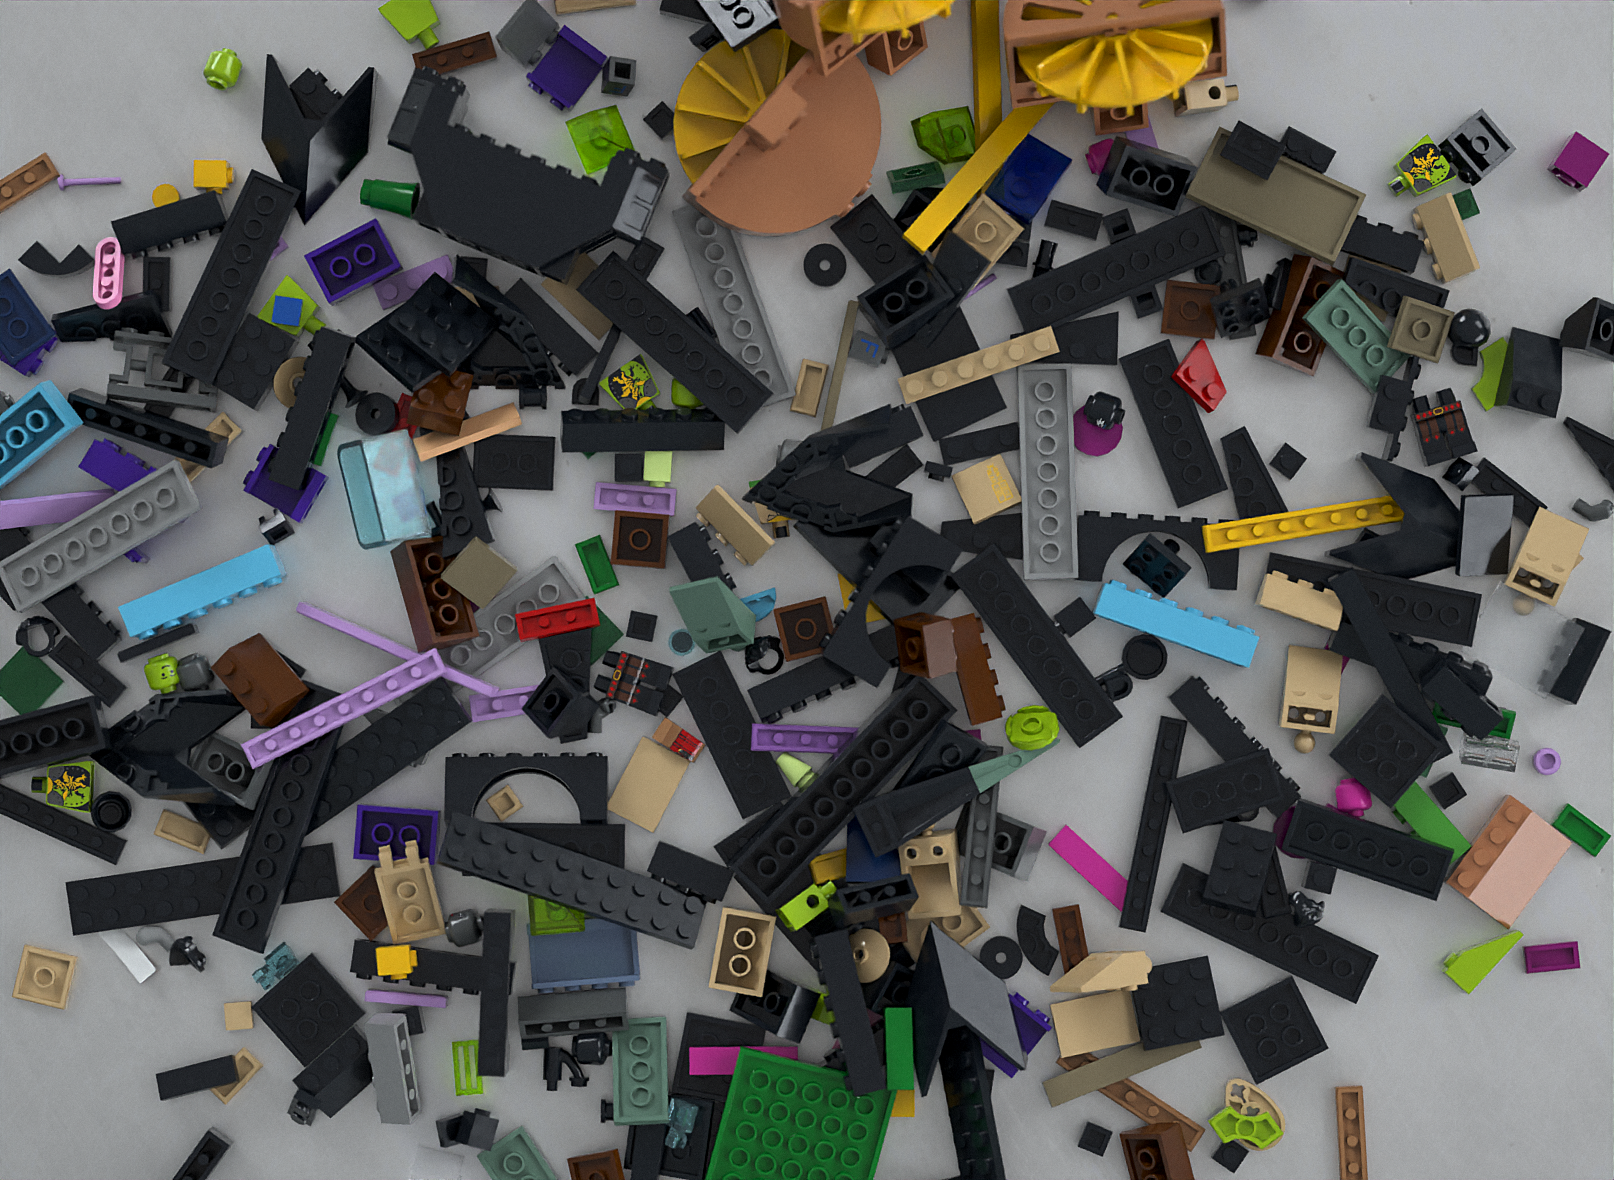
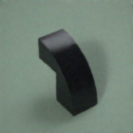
[18,241,95,278]

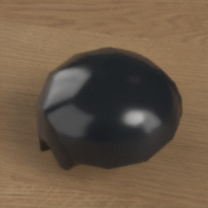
[1448,309,1491,350]
[91,791,132,833]

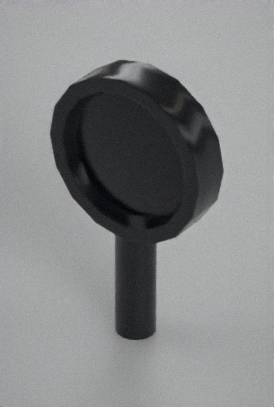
[1095,634,1168,686]

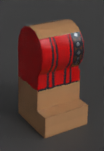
[652,717,706,763]

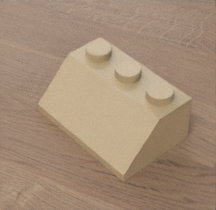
[1412,192,1480,284]
[696,484,775,566]
[1254,570,1343,631]
[708,906,776,997]

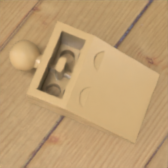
[1505,506,1589,616]
[1278,645,1343,754]
[898,823,962,920]
[1050,951,1152,993]

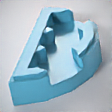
[740,587,776,622]

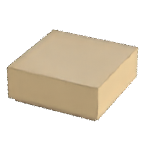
[486,785,524,822]
[224,1001,254,1030]

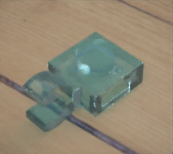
[252,942,300,990]
[665,1098,698,1149]

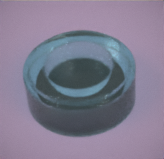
[668,629,695,656]

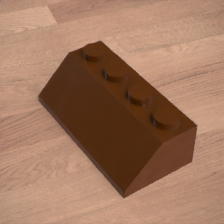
[1255,254,1344,376]
[390,536,479,653]
[950,613,1006,726]

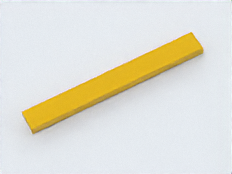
[971,0,1004,201]
[902,102,1056,255]
[1202,496,1404,553]

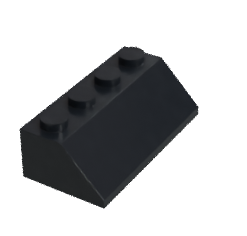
[110,190,228,260]

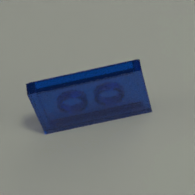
[985,134,1072,225]

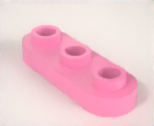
[93,237,125,310]

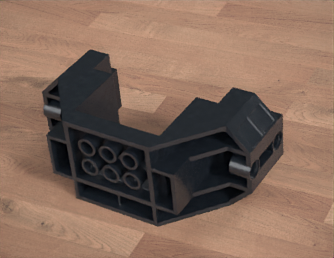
[387,66,670,285]

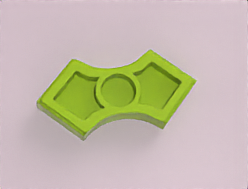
[1471,337,1508,412]
[1208,1105,1284,1149]

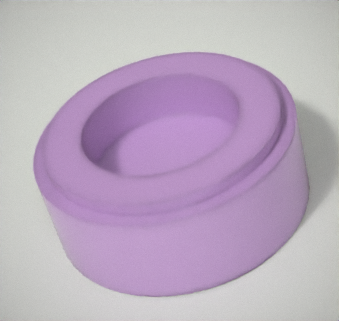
[1532,748,1561,775]

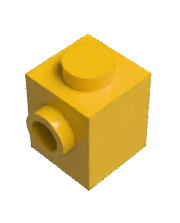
[193,160,234,195]
[376,944,417,980]

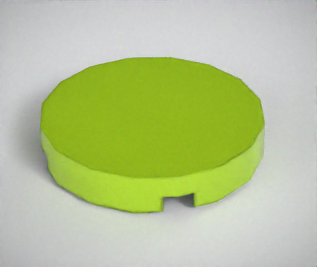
[1005,705,1059,750]

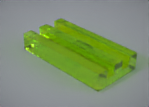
[452,1039,484,1096]

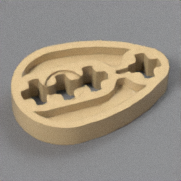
[1224,1078,1285,1151]

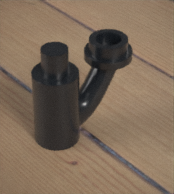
[543,1046,589,1091]

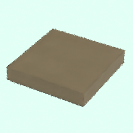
[1387,296,1455,364]
[441,536,518,609]

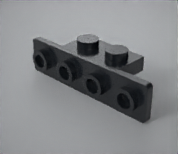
[1366,356,1421,462]

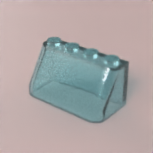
[337,429,432,550]

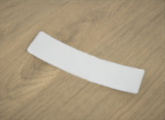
[97,928,156,983]

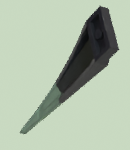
[853,739,1060,857]

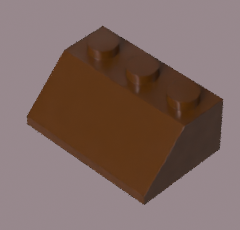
[211,633,310,728]
[1119,1122,1194,1180]

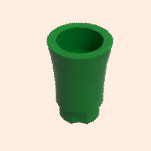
[360,179,420,220]

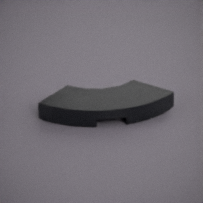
[1016,905,1059,976]

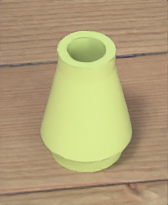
[775,752,815,789]

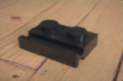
[1220,120,1286,181]

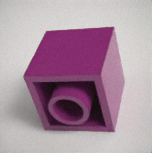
[1547,131,1609,192]

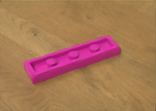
[1048,825,1127,911]
[689,1046,798,1075]

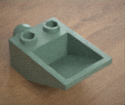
[669,577,756,654]

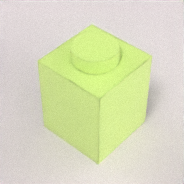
[643,451,673,488]

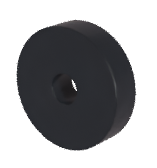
[803,244,846,287]
[355,392,399,437]
[979,936,1023,980]

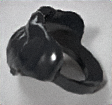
[15,616,60,657]
[745,635,784,675]
[1288,891,1325,928]
[169,936,206,972]

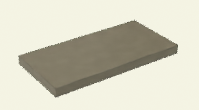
[1186,126,1367,266]

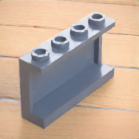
[526,917,641,993]

